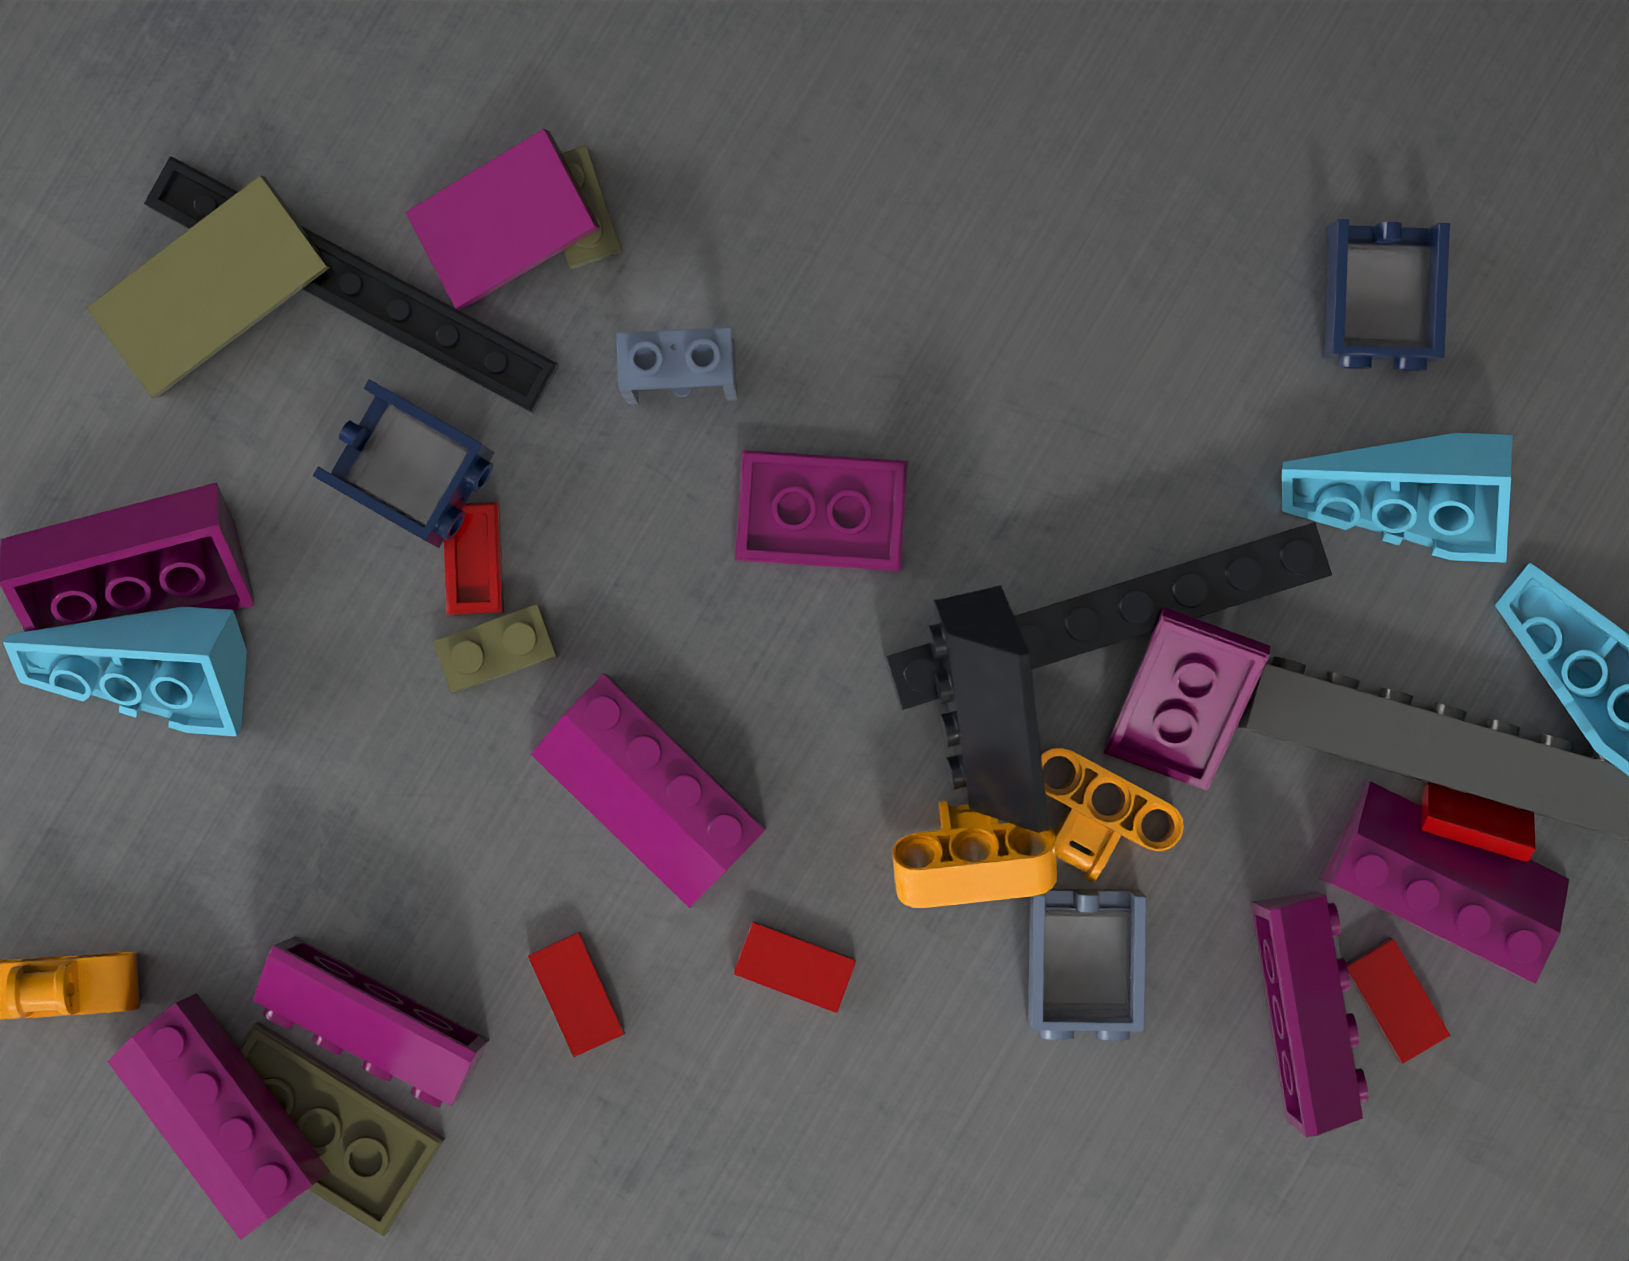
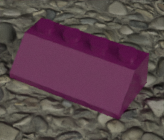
[0,482,254,632]
[531,674,766,908]
[1320,781,1569,984]
[1251,892,1368,1138]
[253,936,489,1107]
[107,993,330,1240]

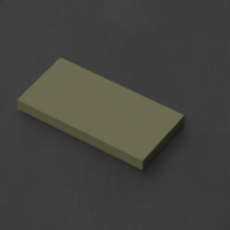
[86,176,330,398]
[239,1022,446,1237]

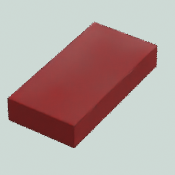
[444,502,504,615]
[1421,781,1536,862]
[733,921,856,1013]
[528,932,625,1058]
[1346,938,1451,1064]

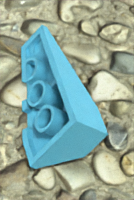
[1282,433,1513,563]
[1495,562,1629,776]
[3,607,247,737]

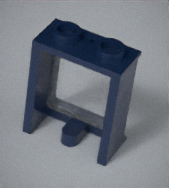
[1323,219,1450,371]
[313,379,495,548]

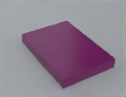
[405,129,600,310]
[735,450,908,572]
[1103,607,1270,791]

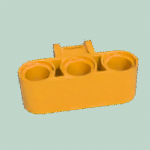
[1041,747,1184,883]
[892,800,1057,908]
[0,952,140,1020]

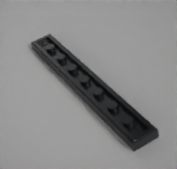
[144,156,559,414]

